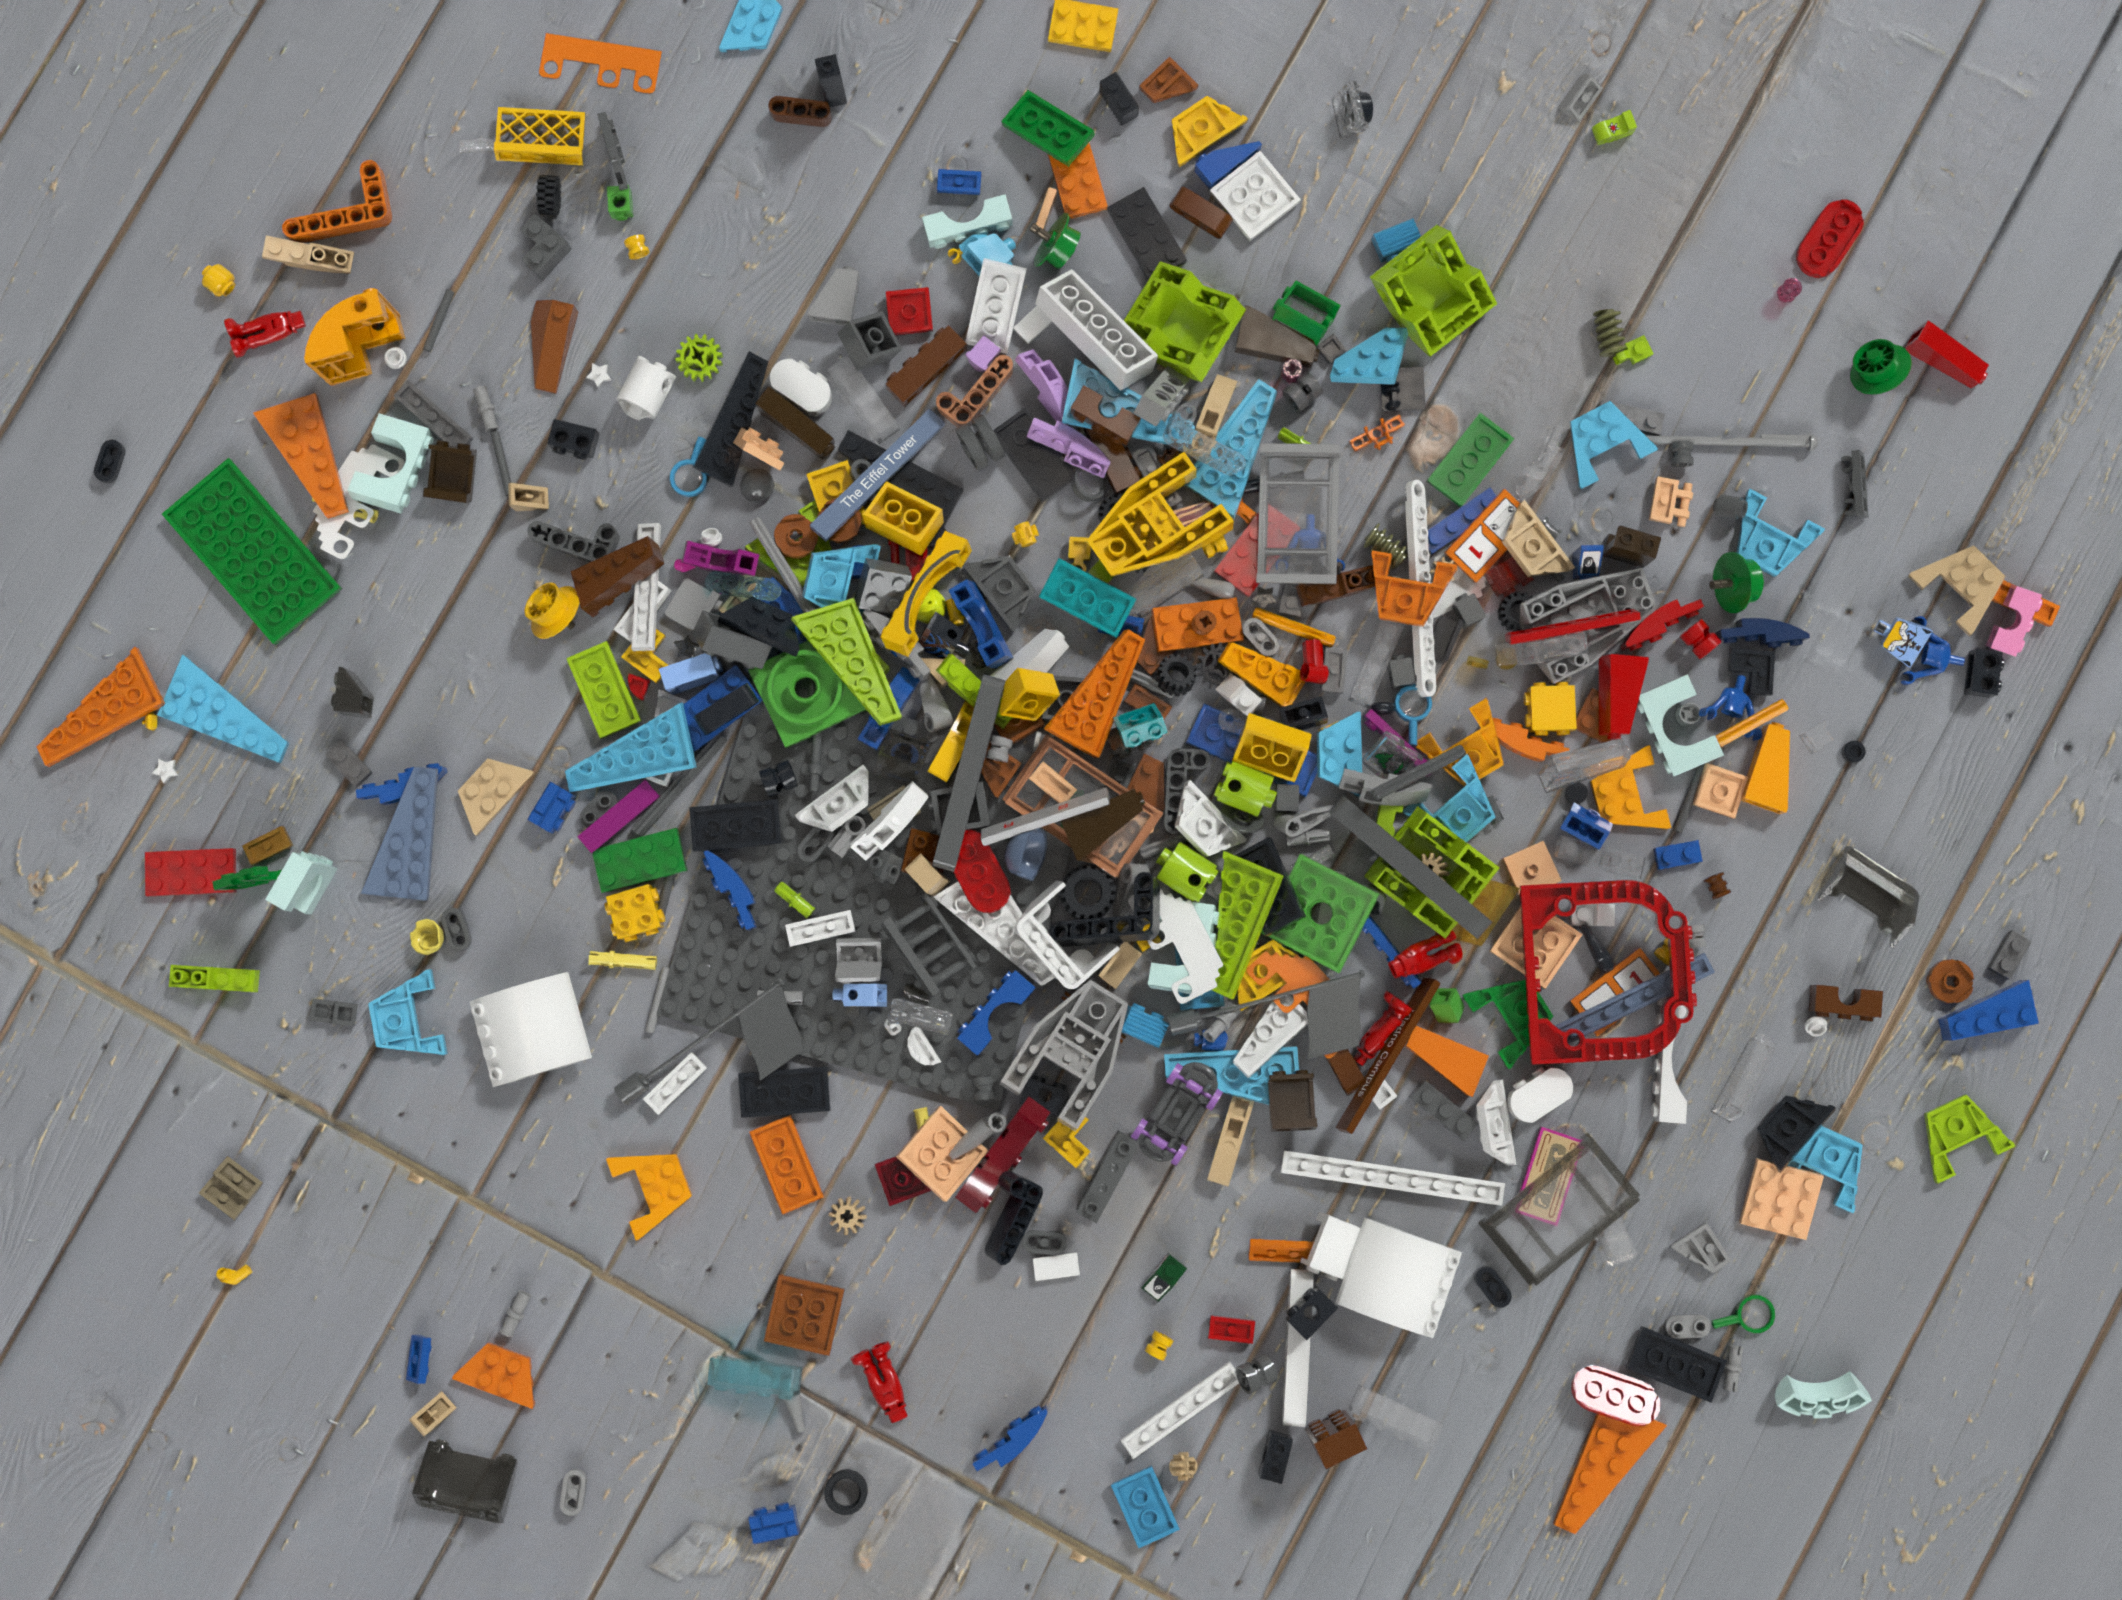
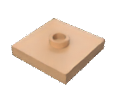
[1692,763,1748,819]
[1503,841,1562,897]

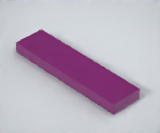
[577,780,659,853]

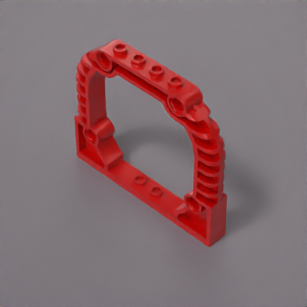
[1519,880,1697,1065]

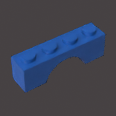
[948,579,1013,669]
[957,970,1036,1056]

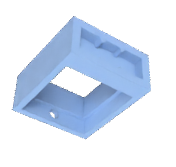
[659,653,723,695]

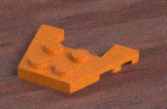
[1371,550,1457,627]

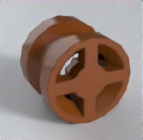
[1191,611,1216,635]

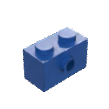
[1560,803,1613,850]

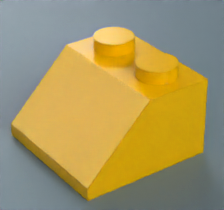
[999,667,1060,721]

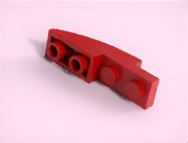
[1621,599,1704,652]

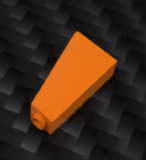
[1405,1026,1489,1097]

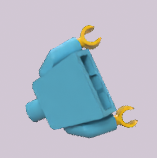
[948,233,1016,277]

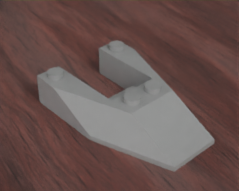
[999,980,1128,1131]

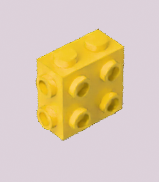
[1523,682,1577,736]
[604,884,666,943]

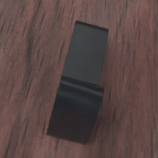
[985,1171,1043,1265]

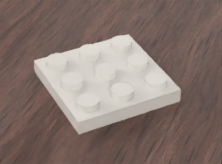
[1209,151,1301,241]

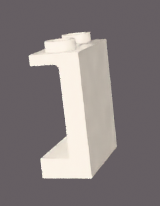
[1300,1211,1361,1282]

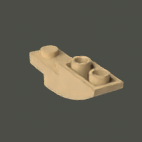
[262,235,354,274]
[1188,374,1238,459]
[1207,1096,1254,1187]

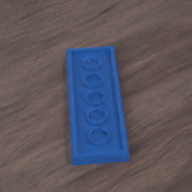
[1186,703,1317,798]

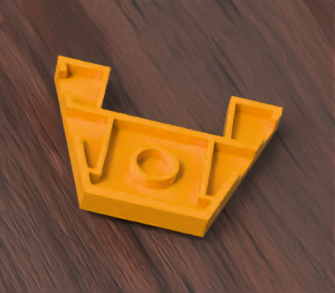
[1415,697,1504,786]
[1590,745,1671,829]
[606,1154,692,1240]

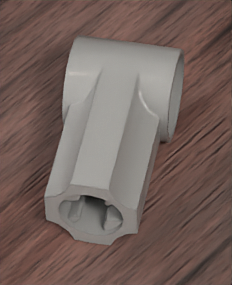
[828,816,867,858]

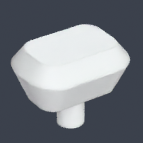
[884,1017,901,1035]

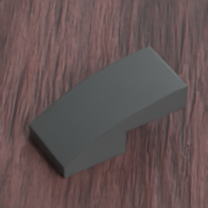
[309,998,358,1026]

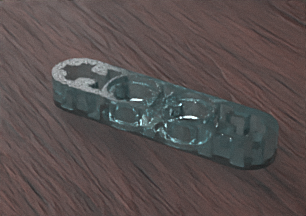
[705,571,781,601]

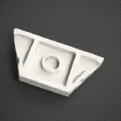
[795,765,869,832]
[1175,780,1247,858]
[1476,1079,1517,1166]

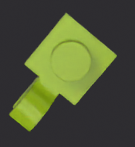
[1613,335,1654,366]

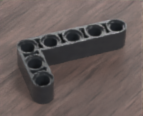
[1049,872,1160,947]

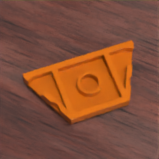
[452,1342,535,1409]

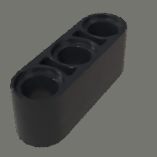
[693,683,760,736]

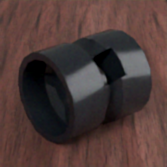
[759,760,798,797]

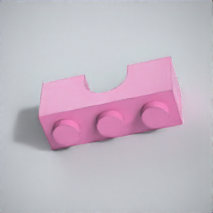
[1986,584,2043,657]

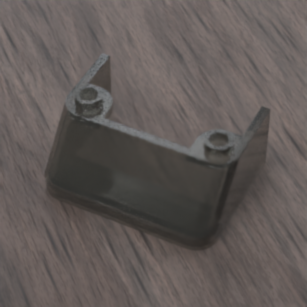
[1817,846,1920,948]

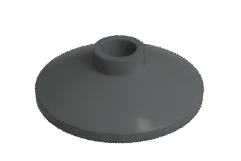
[1221,804,1264,833]

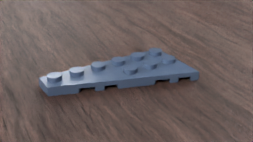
[361,766,438,901]

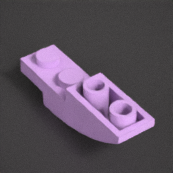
[1015,349,1073,427]
[1027,417,1110,478]

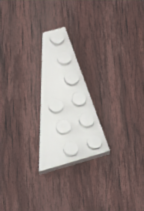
[934,882,1056,986]

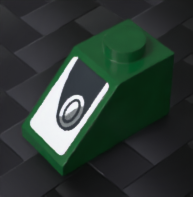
[1141,1252,1187,1302]

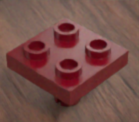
[874,1156,932,1207]

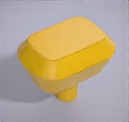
[142,713,157,731]

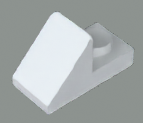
[1215,674,1263,717]
[1570,904,1615,926]

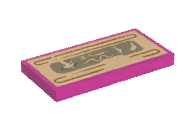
[1513,1126,1584,1226]

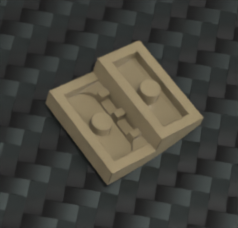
[199,1156,263,1221]

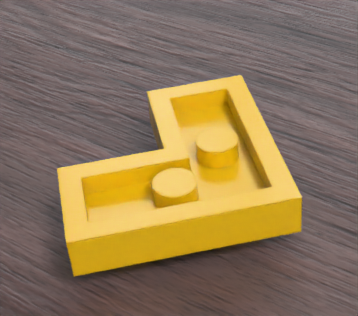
[621,629,668,684]
[1043,1117,1091,1168]

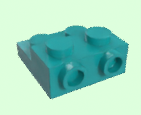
[1113,703,1168,747]

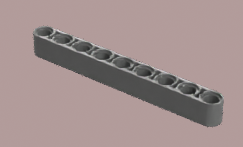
[932,675,1005,872]
[1329,795,1493,939]

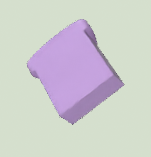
[965,336,1001,372]

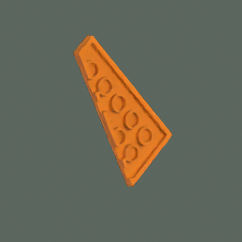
[253,393,349,519]
[1044,630,1145,758]

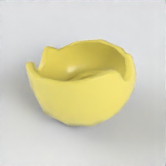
[410,919,444,955]

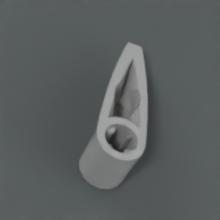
[920,674,953,732]
[1274,804,1335,837]
[1113,863,1150,917]
[949,1112,1006,1160]

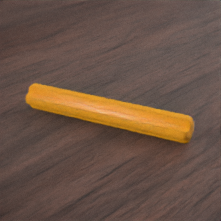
[1252,607,1336,647]
[1715,699,1789,747]

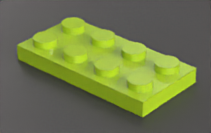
[566,641,642,739]

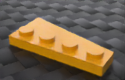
[1218,642,1305,708]

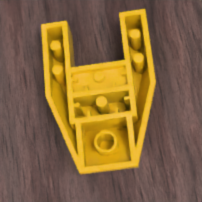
[1087,452,1234,577]

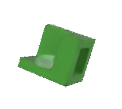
[1430,988,1464,1023]

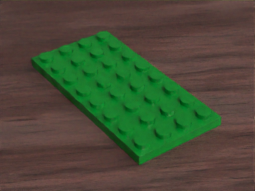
[162,458,343,645]

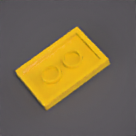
[1048,0,1119,52]
[806,460,865,525]

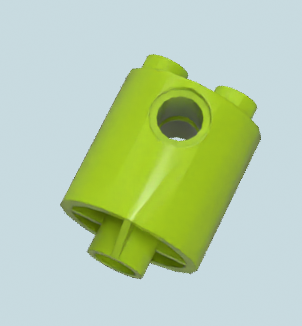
[1214,761,1277,817]
[1156,842,1218,902]

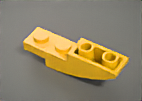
[928,701,974,782]

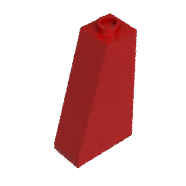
[1905,320,1989,389]
[1599,654,1649,740]

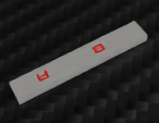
[981,787,1110,846]

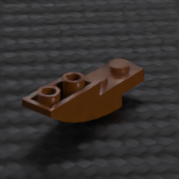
[1296,565,1376,607]

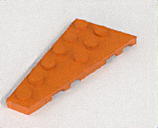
[37,647,165,767]
[1553,1414,1667,1534]

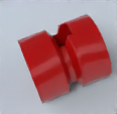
[1680,618,1722,660]

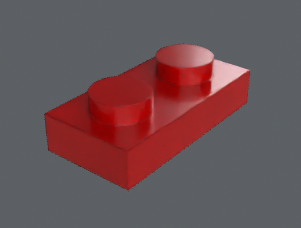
[1208,1315,1255,1344]

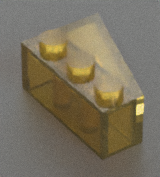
[1456,880,1520,947]

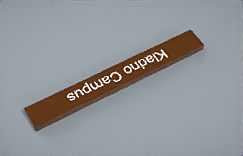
[1335,978,1440,1134]

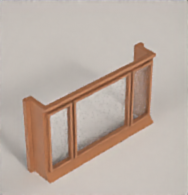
[1002,734,1163,878]

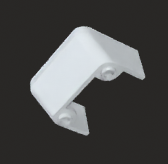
[1016,880,1120,989]

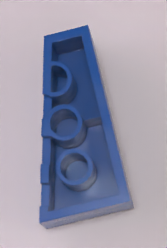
[1938,980,2039,1041]

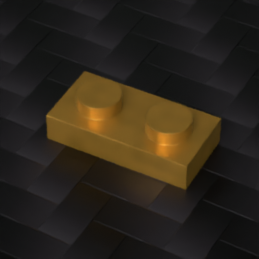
[242,826,294,866]

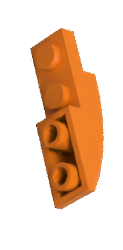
[1493,718,1570,762]

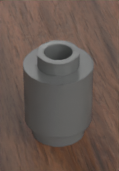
[1713,494,1748,519]

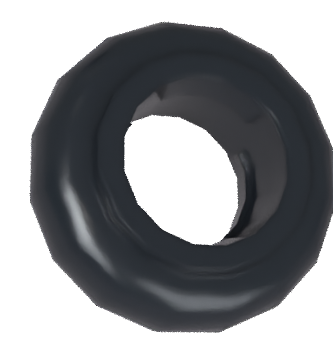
[1369,702,1396,715]

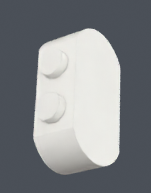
[770,359,832,417]
[1507,1067,1573,1123]

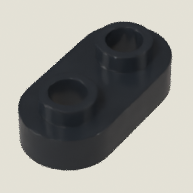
[94,439,125,483]
[1474,1266,1512,1308]

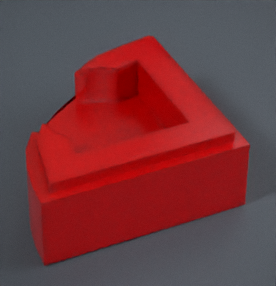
[628,673,651,701]

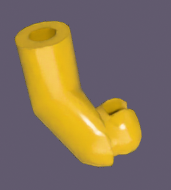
[216,1264,253,1285]

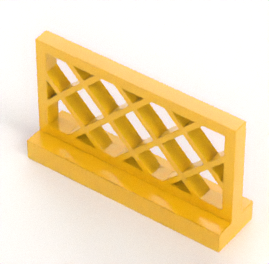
[494,107,586,165]

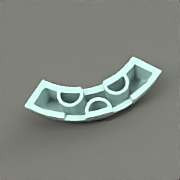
[1775,1371,1872,1418]

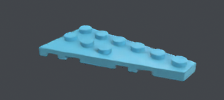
[1062,358,1195,449]
[1164,1046,1299,1105]

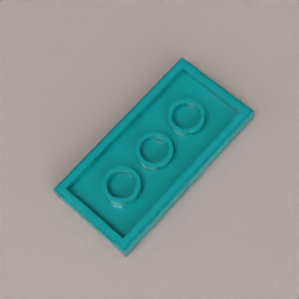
[1039,558,1137,638]

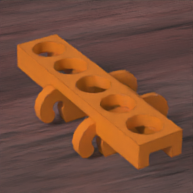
[1349,414,1405,452]

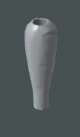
[1182,575,1235,599]
[780,1377,805,1433]

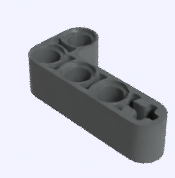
[527,521,620,563]
[1163,748,1210,835]

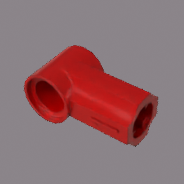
[1300,639,1329,685]

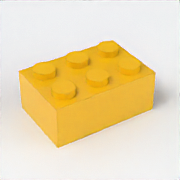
[863,481,944,555]
[1232,713,1312,783]

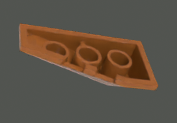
[531,300,579,394]

